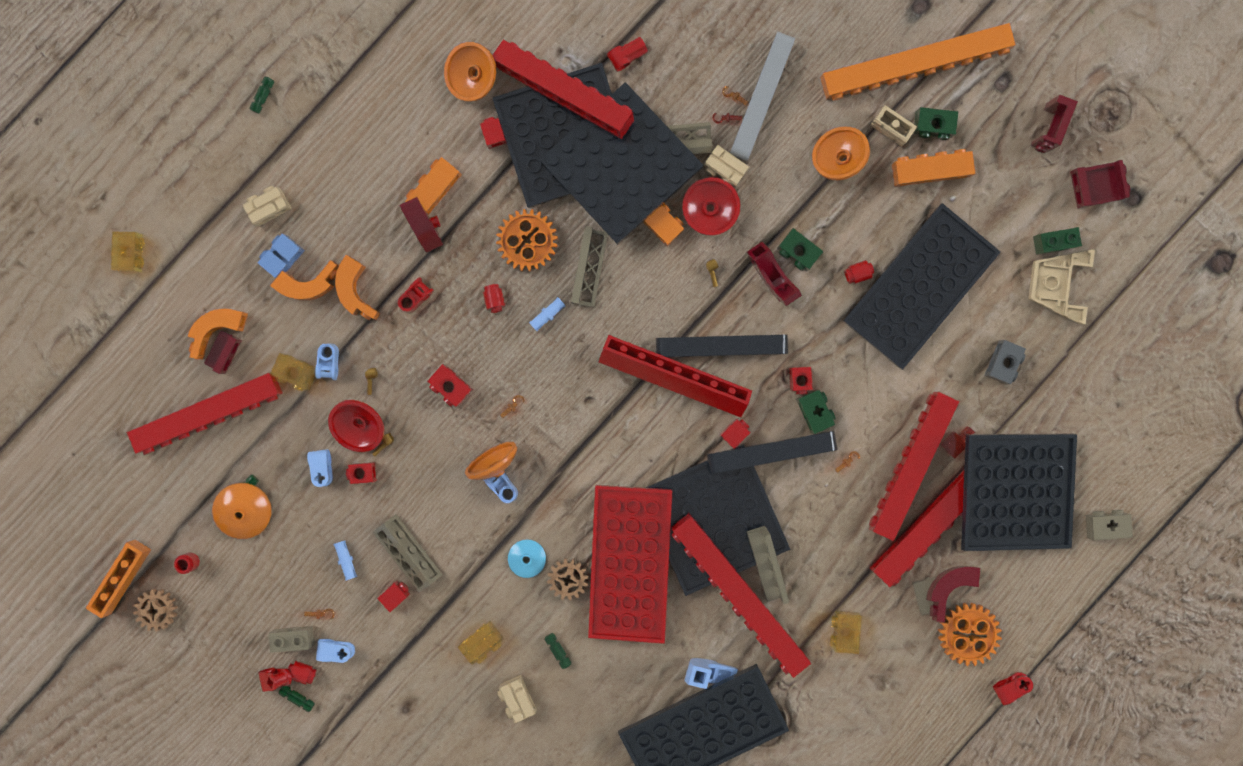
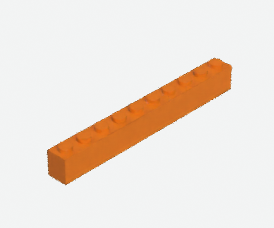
[820,23,1016,101]

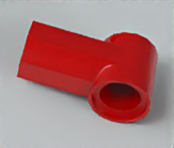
[607,37,648,72]

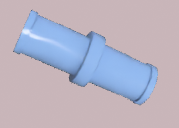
[529,297,566,331]
[333,540,358,581]

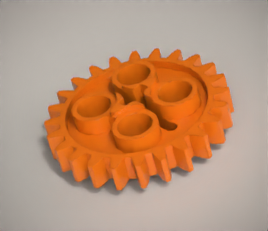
[496,209,558,272]
[938,603,1002,666]

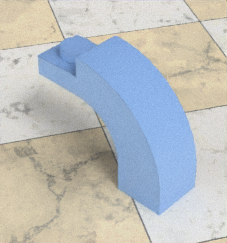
[684,658,738,689]

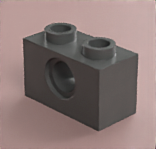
[984,340,1026,384]

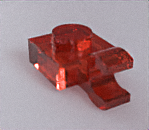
[940,426,975,459]

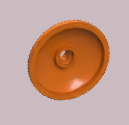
[444,42,496,102]
[812,127,870,180]
[465,442,517,480]
[212,483,272,539]

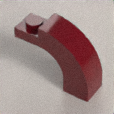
[747,242,802,306]
[926,566,981,623]

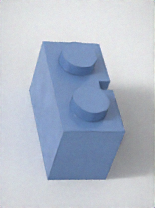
[258,234,305,278]

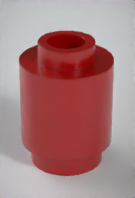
[844,260,874,284]
[483,284,505,313]
[174,552,200,574]
[288,661,317,685]

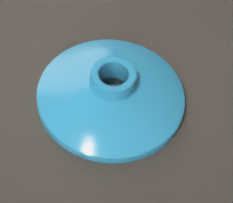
[508,539,546,578]

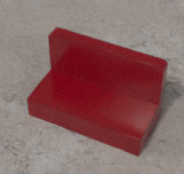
[204,330,242,374]

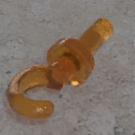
[722,86,749,106]
[500,395,525,418]
[835,451,860,473]
[304,609,335,619]

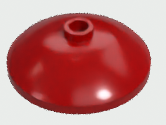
[682,177,740,236]
[328,400,384,452]

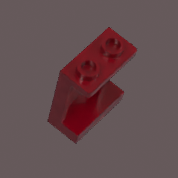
[1030,94,1078,153]
[1070,160,1131,209]

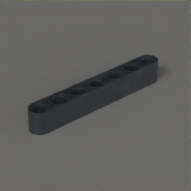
[656,335,788,357]
[707,431,838,474]

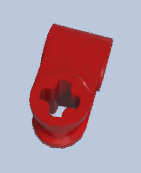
[398,277,434,313]
[258,667,292,692]
[993,672,1033,705]

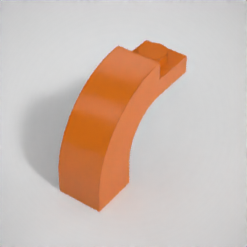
[335,255,381,320]
[270,260,339,300]
[187,309,248,360]

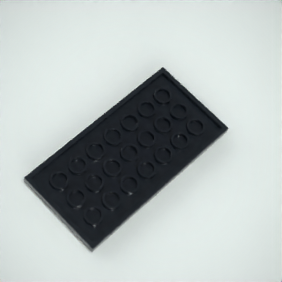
[843,203,1001,370]
[618,664,789,766]

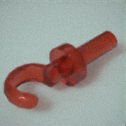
[712,113,742,124]

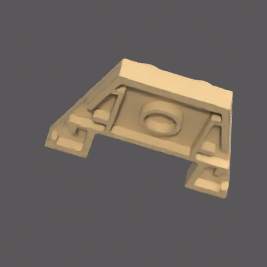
[1028,250,1095,325]

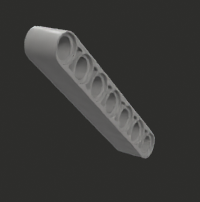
[730,31,795,161]

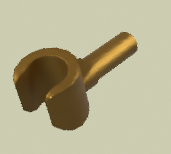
[706,259,719,287]
[365,368,378,395]
[372,433,394,457]

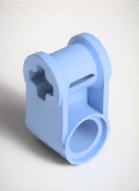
[315,343,339,380]
[307,449,333,487]
[484,473,518,503]
[316,639,355,663]

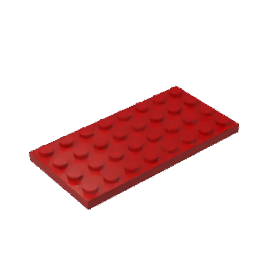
[588,485,673,644]

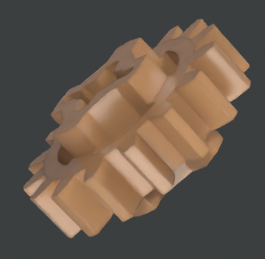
[547,558,589,601]
[133,589,178,632]

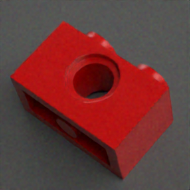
[427,364,474,407]

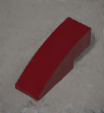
[399,197,443,253]

